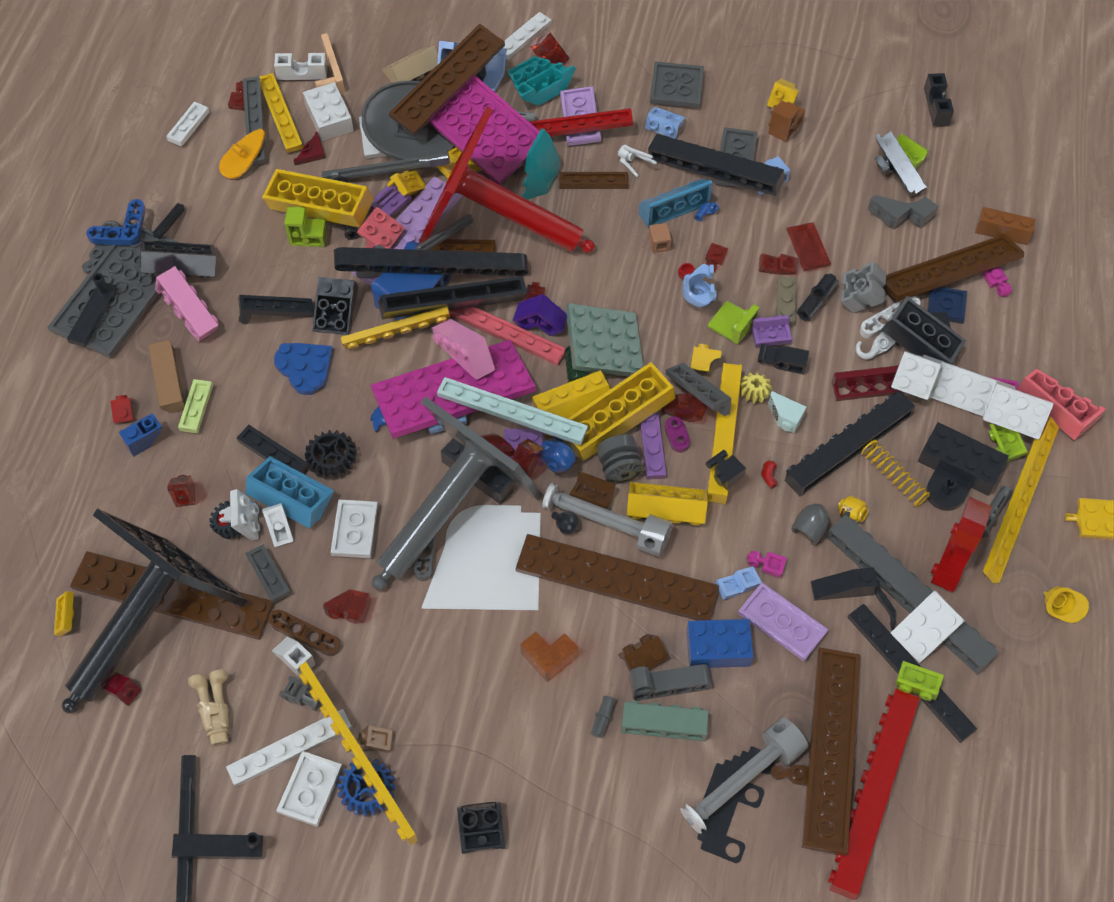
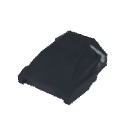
[457,802,506,854]

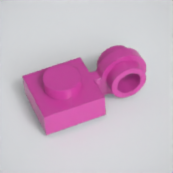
[982,266,1012,297]
[746,551,787,578]

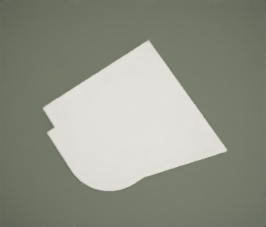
[422,505,541,610]

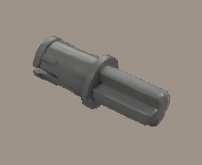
[591,696,616,738]

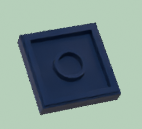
[927,287,967,324]

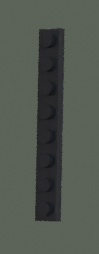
[847,604,977,743]

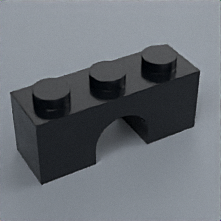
[924,73,954,126]

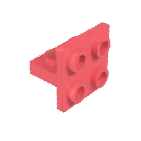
[357,207,405,249]

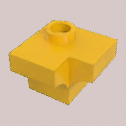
[767,78,800,108]
[690,343,722,372]

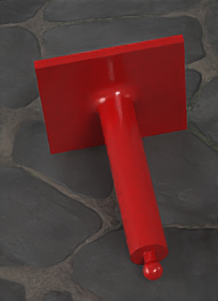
[419,107,595,253]

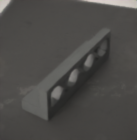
[666,363,731,416]

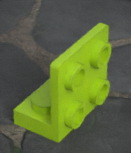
[708,301,760,344]

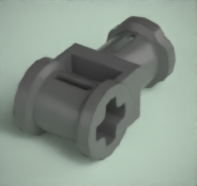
[279,676,321,711]

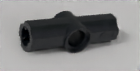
[797,273,839,321]

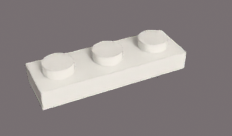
[166,102,210,147]

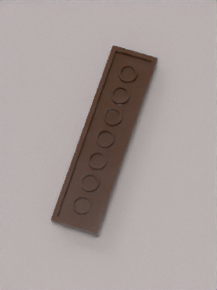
[389,24,505,136]
[883,234,1024,302]

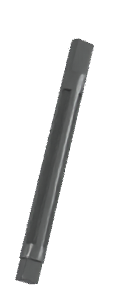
[322,152,450,180]

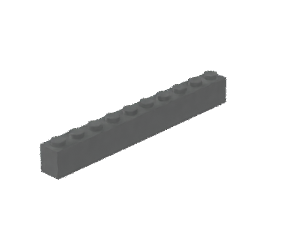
[827,515,999,675]

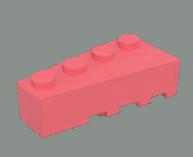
[1018,369,1106,441]

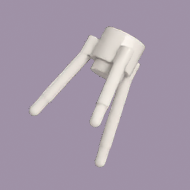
[618,145,657,177]

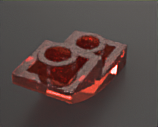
[758,253,798,275]
[481,433,515,457]

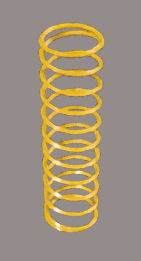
[861,440,930,507]

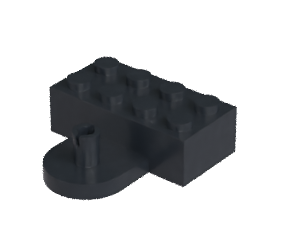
[917,422,1009,511]

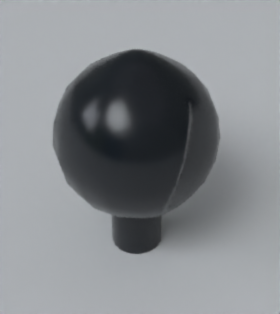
[551,511,579,535]

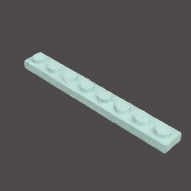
[437,377,588,445]

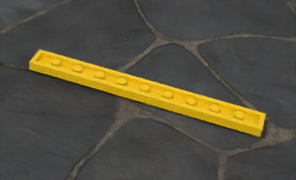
[983,416,1059,583]
[299,662,418,845]

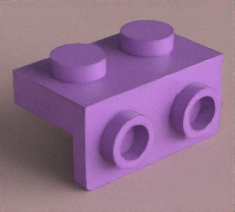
[751,315,792,347]

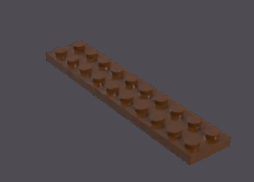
[515,534,719,621]
[70,551,274,640]
[802,647,860,856]

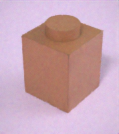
[648,223,671,253]

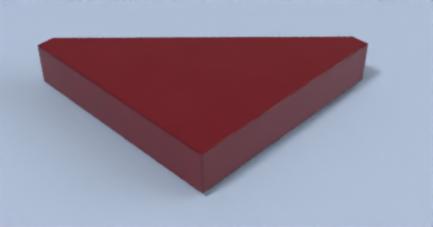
[293,131,325,166]

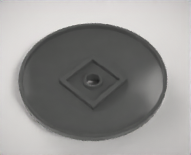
[362,81,455,160]

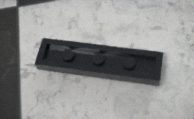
[236,425,309,473]

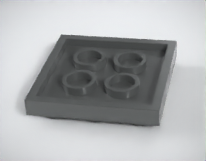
[650,61,704,108]

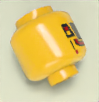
[838,495,869,523]

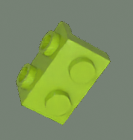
[897,134,929,169]
[988,423,1028,463]
[895,661,944,701]

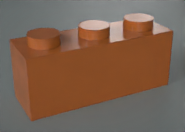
[975,207,1036,245]

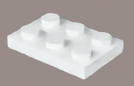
[330,500,378,558]
[891,591,965,663]
[276,751,343,827]

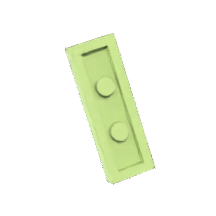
[178,379,213,434]

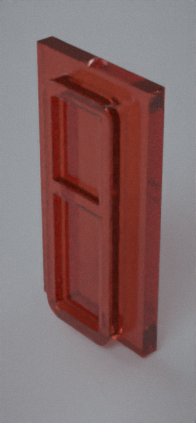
[786,222,831,271]

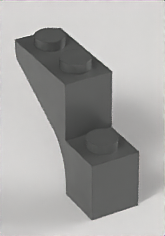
[868,196,938,229]

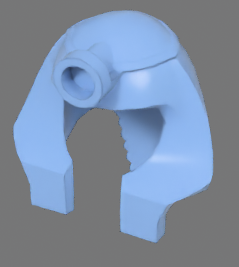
[682,264,716,308]

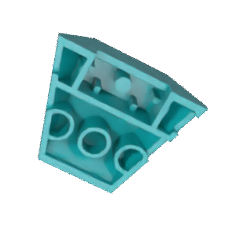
[507,56,576,106]
[522,128,560,200]

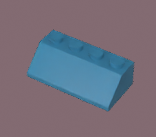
[639,179,713,229]
[245,456,334,529]

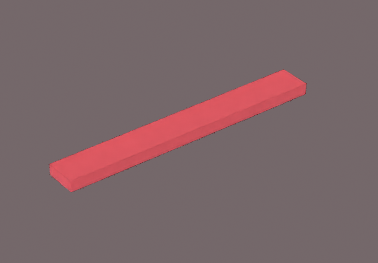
[448,307,567,366]

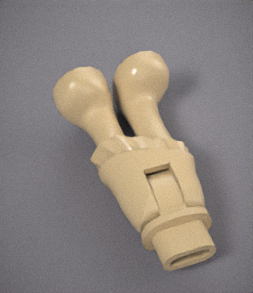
[188,669,230,746]

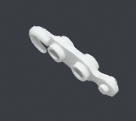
[856,331,896,360]

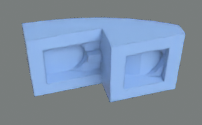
[715,566,762,600]

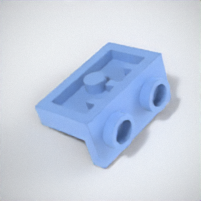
[645,107,686,139]

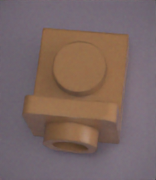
[358,725,392,753]

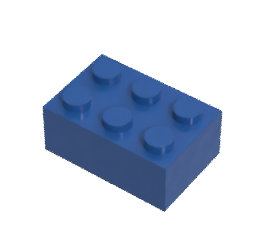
[686,619,754,668]

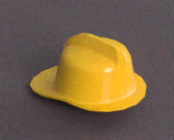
[1044,586,1089,623]

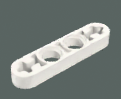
[860,296,920,339]

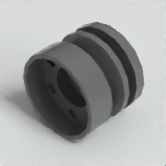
[596,435,644,483]

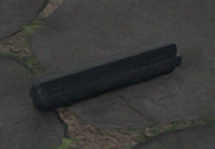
[153,203,185,239]

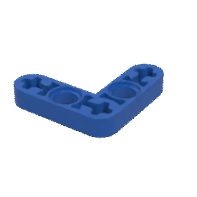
[86,199,146,245]

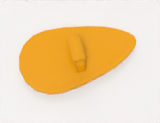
[219,129,265,179]

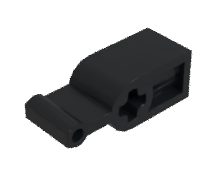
[757,344,809,375]

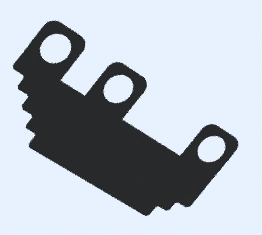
[692,746,776,863]

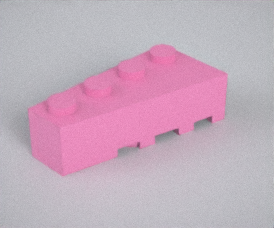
[155,266,218,342]
[432,319,495,380]

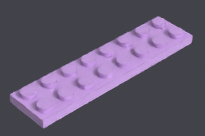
[352,177,463,285]

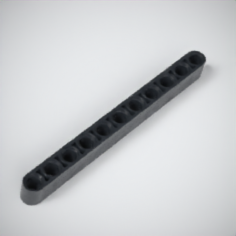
[333,247,529,276]

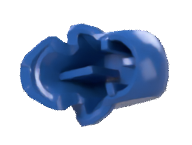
[538,436,576,473]

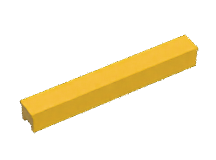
[707,363,742,505]

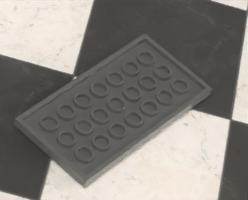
[48,222,180,358]

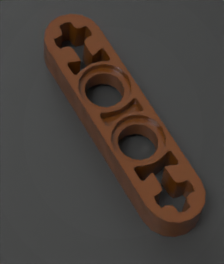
[268,610,340,656]

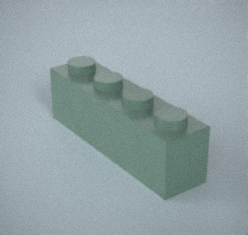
[621,701,708,742]

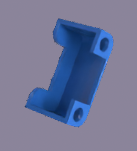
[371,240,452,320]

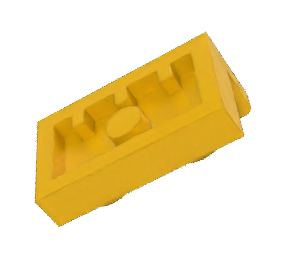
[386,170,426,197]

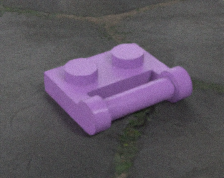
[369,185,412,217]

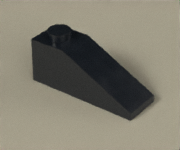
[811,567,878,601]

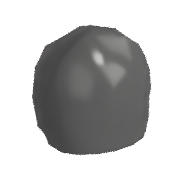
[791,504,829,546]

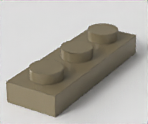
[776,276,796,326]

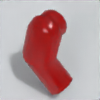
[761,460,778,489]

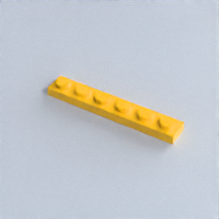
[259,73,303,153]
[340,306,450,349]

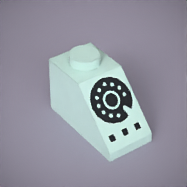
[768,391,806,433]

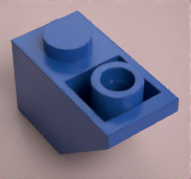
[119,413,162,457]

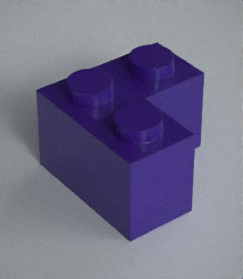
[512,294,567,336]

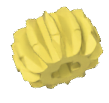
[740,371,772,404]

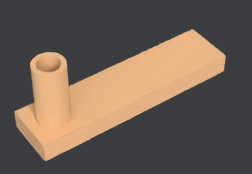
[315,33,345,93]

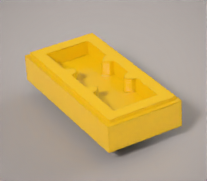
[54,591,74,637]

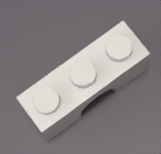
[274,53,328,80]

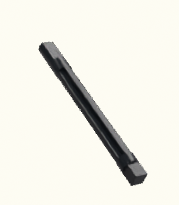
[176,755,197,902]

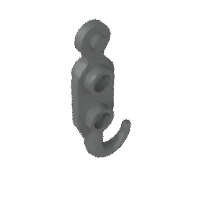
[82,220,121,273]

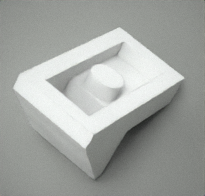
[262,503,293,547]

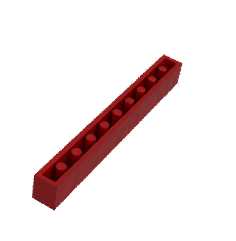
[828,688,920,900]

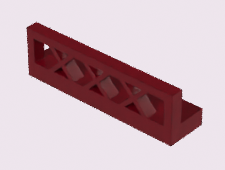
[831,365,906,401]

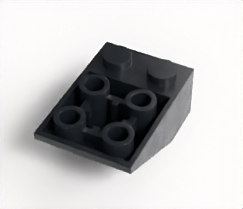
[312,277,358,335]

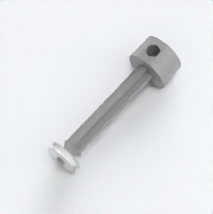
[542,482,673,557]
[680,717,808,834]

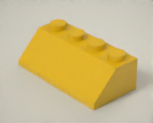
[532,370,610,438]
[626,482,708,525]

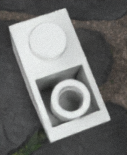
[272,637,315,678]

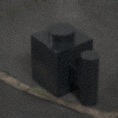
[705,449,746,490]

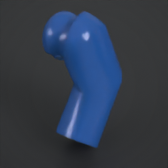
[694,202,719,221]

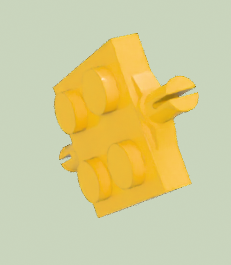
[1064,498,1114,540]

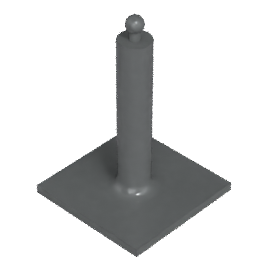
[372,396,543,590]

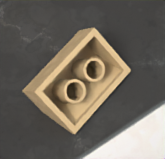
[382,45,438,83]

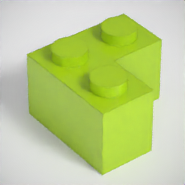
[284,207,327,247]

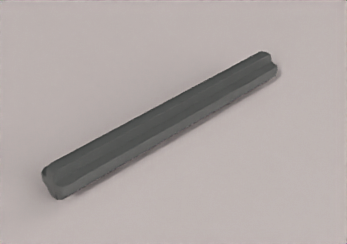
[415,214,474,250]

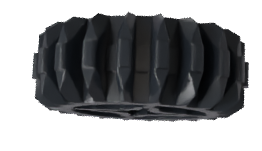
[304,429,357,480]

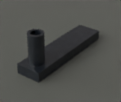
[67,273,118,348]
[238,295,314,324]
[172,832,263,859]

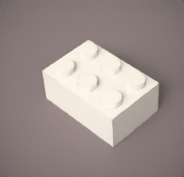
[303,82,354,141]

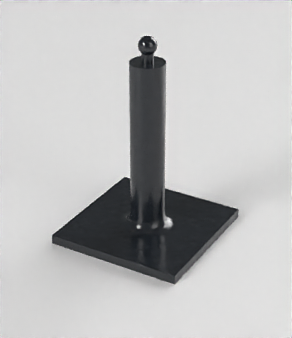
[62,508,248,714]

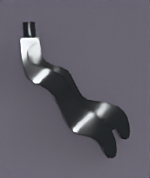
[875,580,896,630]

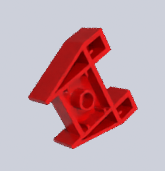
[930,496,992,592]

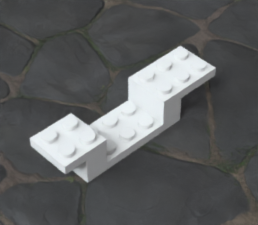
[891,351,1054,439]

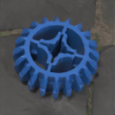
[337,757,396,817]

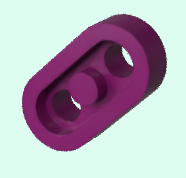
[665,417,690,453]

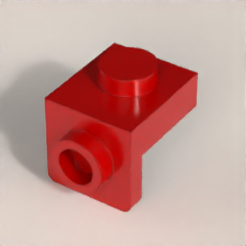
[110,395,134,423]

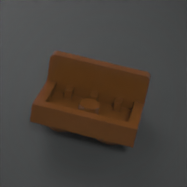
[570,472,616,509]
[618,634,669,672]

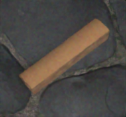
[148,340,185,412]

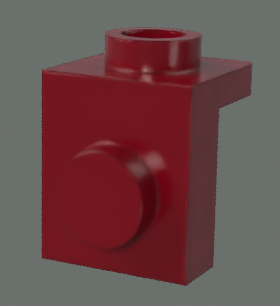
[102,672,141,706]

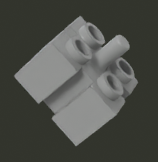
[841,262,886,313]

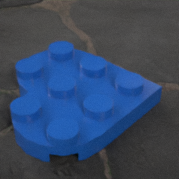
[274,343,333,395]

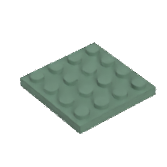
[566,303,643,377]

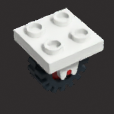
[209,489,260,541]

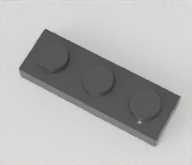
[245,544,291,603]

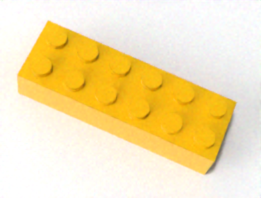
[262,169,374,228]
[565,362,675,462]

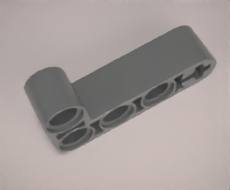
[629,664,713,701]

